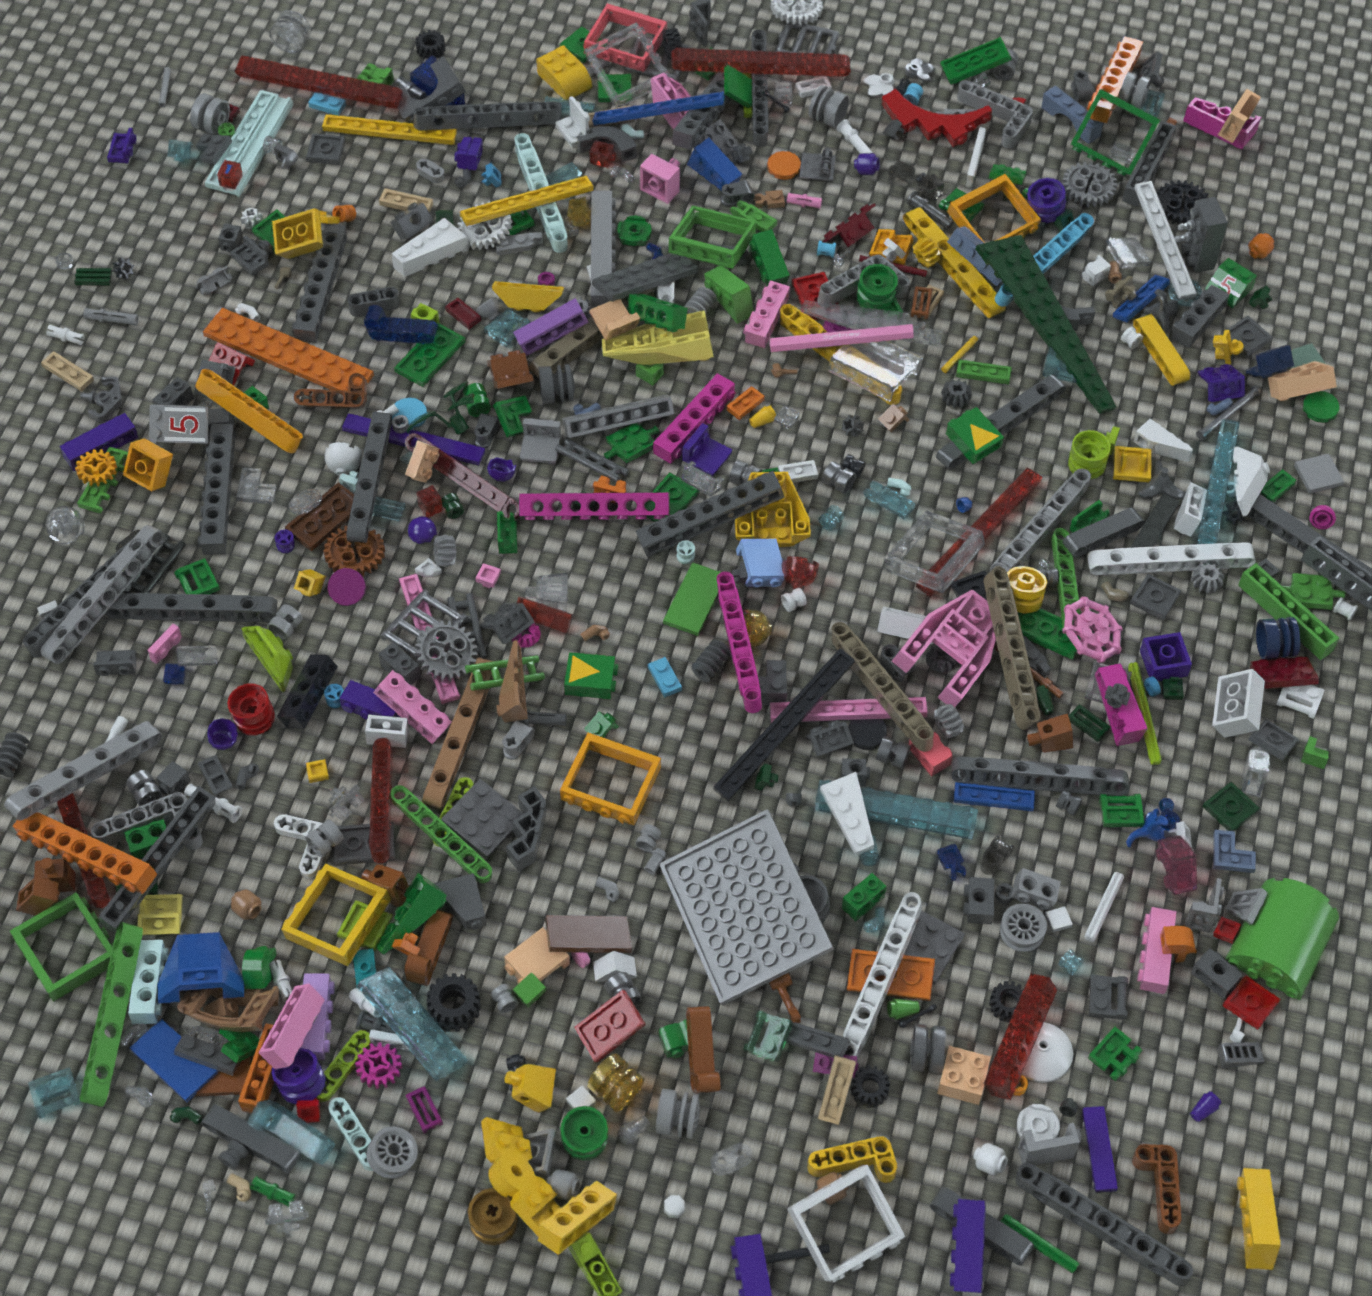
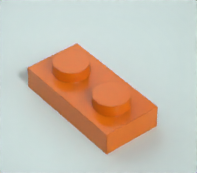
[727,386,765,420]

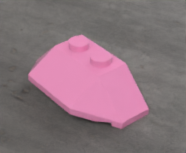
[651,73,691,129]

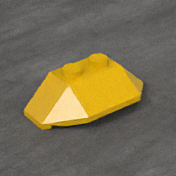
[492,281,564,312]

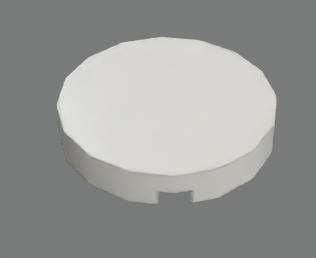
[1016,1104,1060,1142]

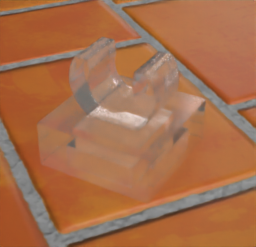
[775,405,800,430]

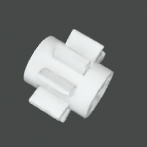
[241,208,263,229]

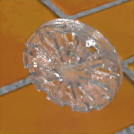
[288,489,322,515]

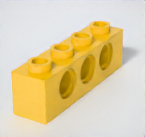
[538,1181,617,1255]

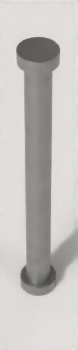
[1196,386,1261,440]

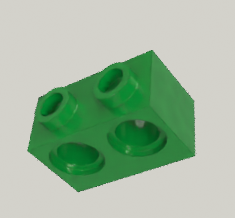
[124,819,166,858]
[841,873,887,922]

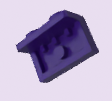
[107,128,137,164]

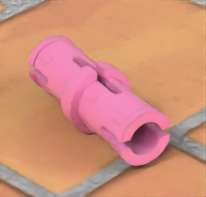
[787,193,822,209]

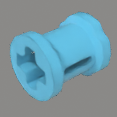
[817,240,836,258]

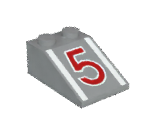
[149,404,208,444]

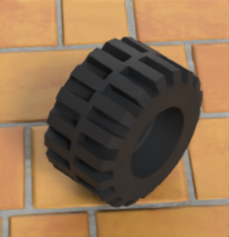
[426,973,481,1032]

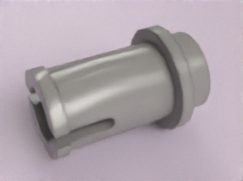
[644,848,667,875]

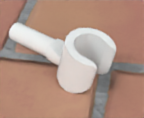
[1229,1017,1245,1043]

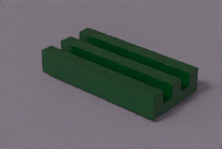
[74,268,112,286]
[1068,704,1111,742]

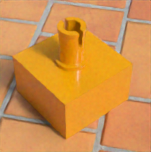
[123,438,173,492]

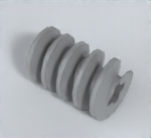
[684,287,717,314]

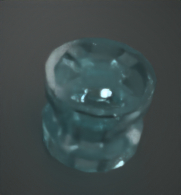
[1058,949,1084,975]

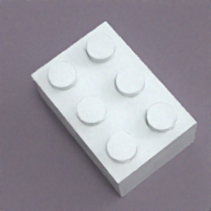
[1212,669,1265,738]

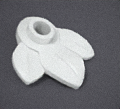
[863,73,894,97]

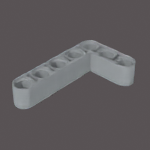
[957,80,1033,149]
[817,255,910,307]
[91,792,203,850]

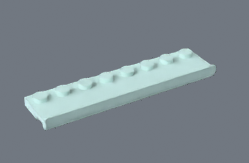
[205,90,293,197]

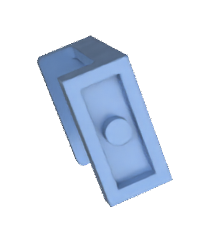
[736,539,786,588]

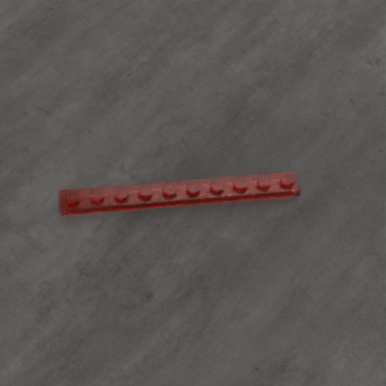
[916,467,1042,597]

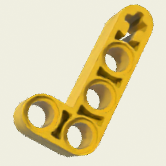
[807,1136,897,1183]

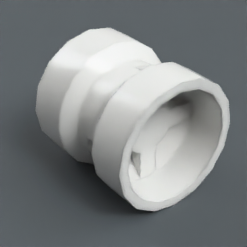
[781,587,807,612]

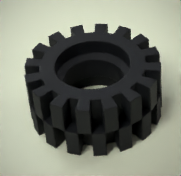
[662,28,683,60]
[415,30,446,60]
[989,981,1029,1023]
[850,1065,890,1108]

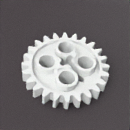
[770,0,823,25]
[457,201,512,250]

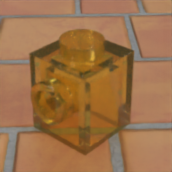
[567,197,591,226]

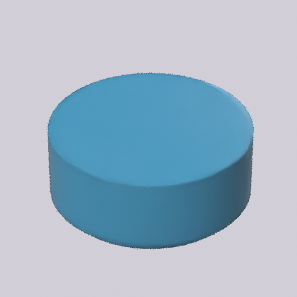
[1144,676,1161,697]

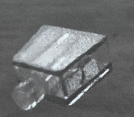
[525,573,568,613]
[1241,747,1269,797]

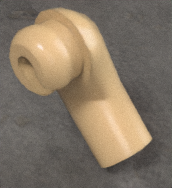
[227,1173,252,1202]

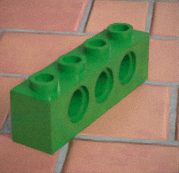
[627,294,688,332]

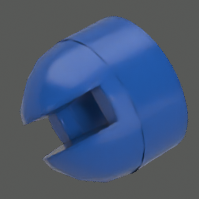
[956,497,972,513]

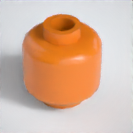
[1248,233,1274,259]

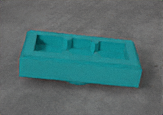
[353,948,377,991]

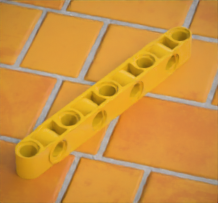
[903,207,1006,318]
[780,304,902,405]

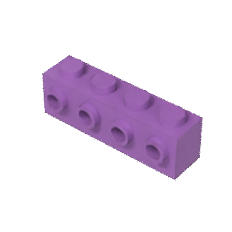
[513,298,589,356]

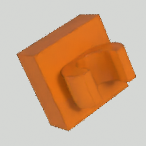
[391,933,420,956]

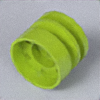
[1068,430,1111,480]

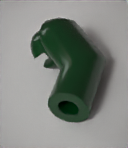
[170,1107,204,1125]

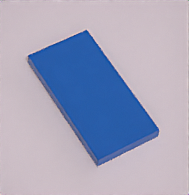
[130,1019,219,1103]

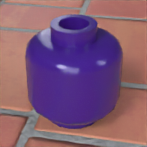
[854,153,880,175]

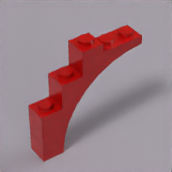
[882,89,992,148]

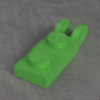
[730,200,777,232]

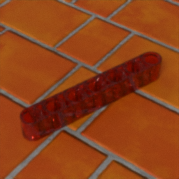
[369,738,393,864]
[57,793,110,908]

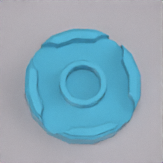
[392,398,427,429]

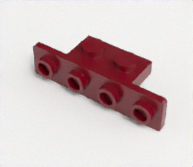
[822,203,876,247]

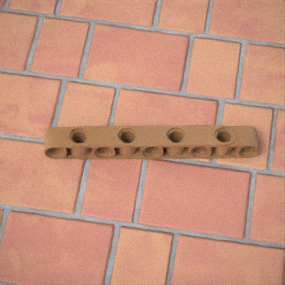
[422,657,493,809]

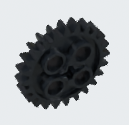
[1157,180,1209,224]

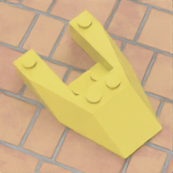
[602,310,714,365]

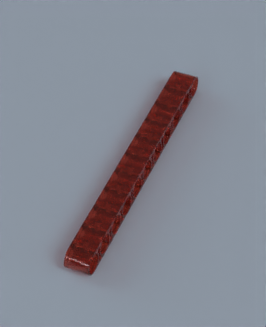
[671,48,851,77]
[234,55,403,109]

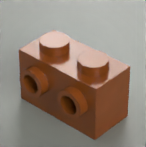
[16,876,60,916]

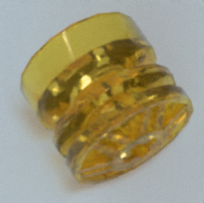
[587,1053,645,1112]

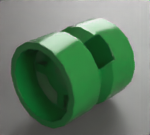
[462,383,491,417]

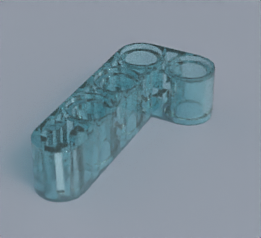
[247,1100,335,1164]

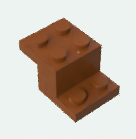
[487,350,533,389]

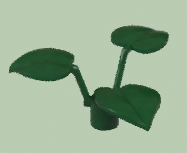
[406,381,475,435]

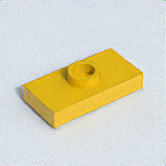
[320,211,340,224]

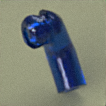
[646,243,663,259]

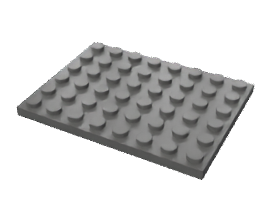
[659,809,834,1006]

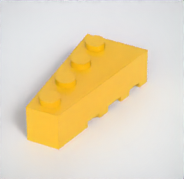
[1237,1168,1281,1270]

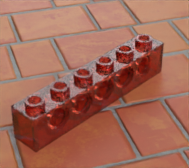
[983,973,1057,1100]

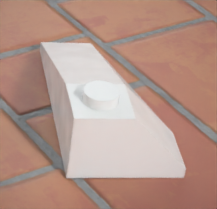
[1233,447,1270,517]

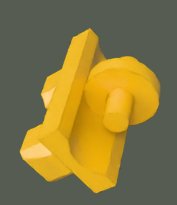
[1213,330,1244,365]

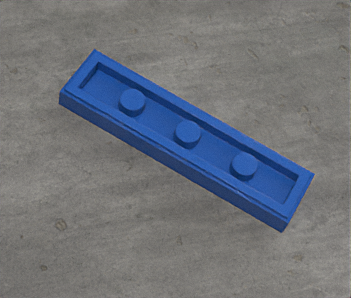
[1113,275,1170,323]
[953,782,1035,811]

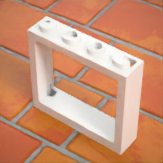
[787,1165,905,1283]

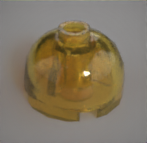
[743,609,772,647]

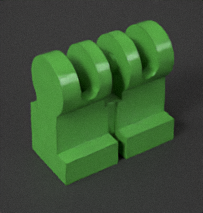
[352,63,394,102]

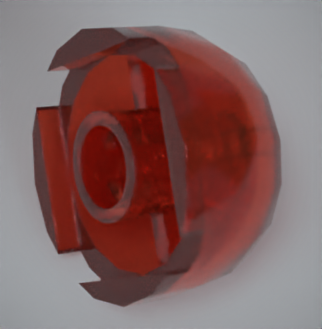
[781,556,819,589]

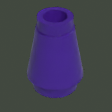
[1190,1091,1222,1123]

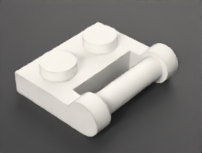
[1276,685,1324,719]

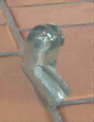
[863,907,885,933]

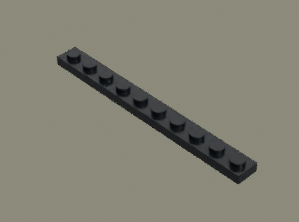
[713,648,855,802]

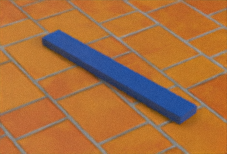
[592,92,725,126]

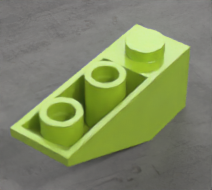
[568,1232,623,1296]

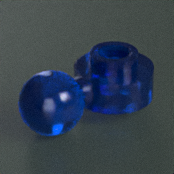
[1158,798,1180,831]

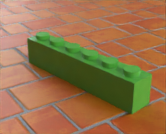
[1238,563,1339,660]

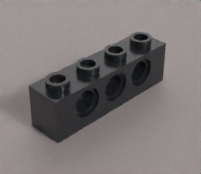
[277,654,338,729]

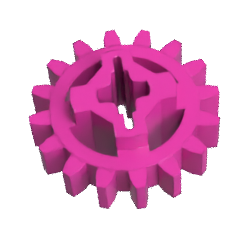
[355,1042,402,1089]

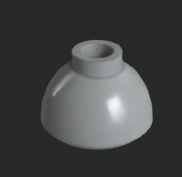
[476,297,499,320]

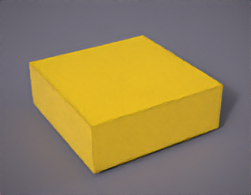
[306,759,329,783]

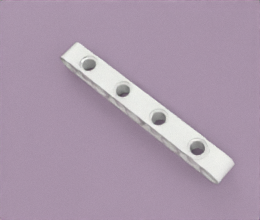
[1087,543,1256,575]
[843,892,922,1060]

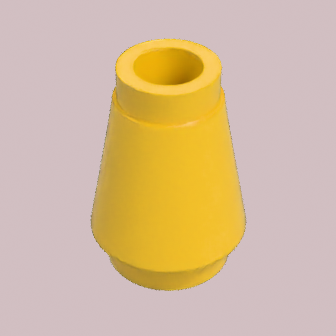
[749,405,777,429]

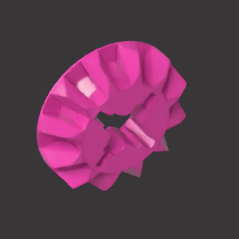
[511,623,541,648]

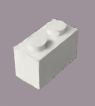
[365,715,409,748]

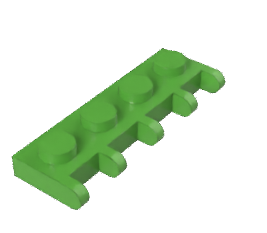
[77,447,128,513]

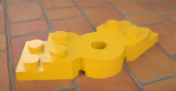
[481,1117,561,1236]

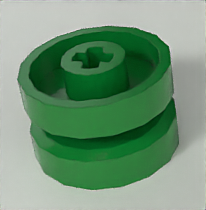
[857,264,898,310]
[560,1106,608,1161]

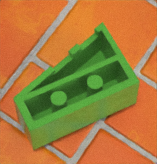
[704,266,754,324]

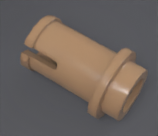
[1108,261,1122,284]

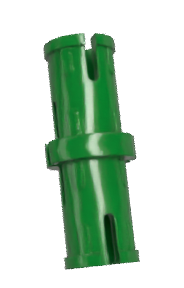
[250,1176,296,1207]

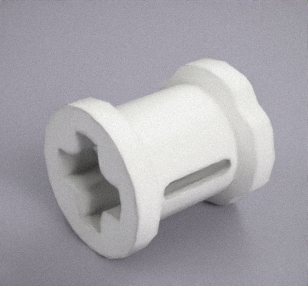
[1333,597,1358,621]

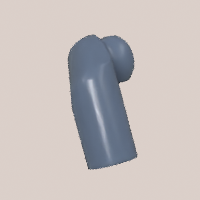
[1206,398,1233,416]
[573,403,601,415]

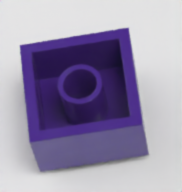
[1140,632,1192,681]

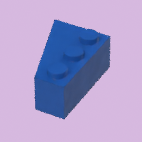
[687,138,742,191]

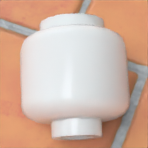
[974,1143,1008,1175]

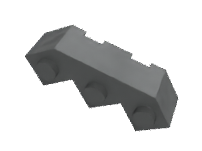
[506,786,547,872]

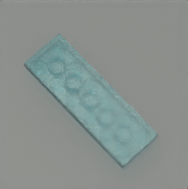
[357,967,468,1081]

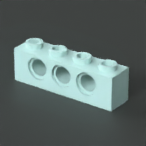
[128,940,169,1024]

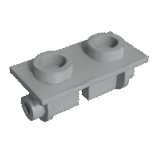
[196,266,233,295]

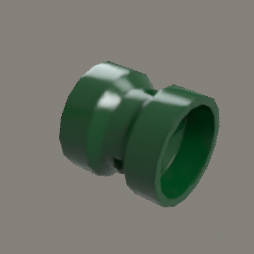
[441,493,464,519]

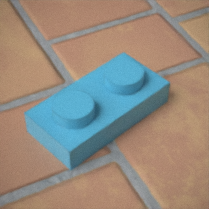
[308,91,346,116]
[648,657,682,698]

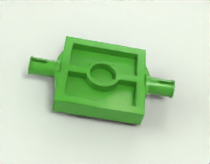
[1282,573,1345,610]

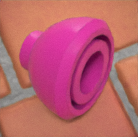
[1309,505,1336,530]

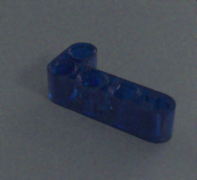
[364,305,438,344]

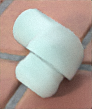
[621,124,644,139]
[887,478,911,496]

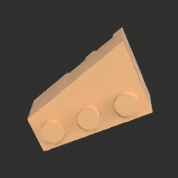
[1268,361,1337,401]

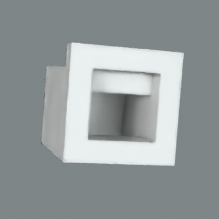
[1082,255,1111,286]

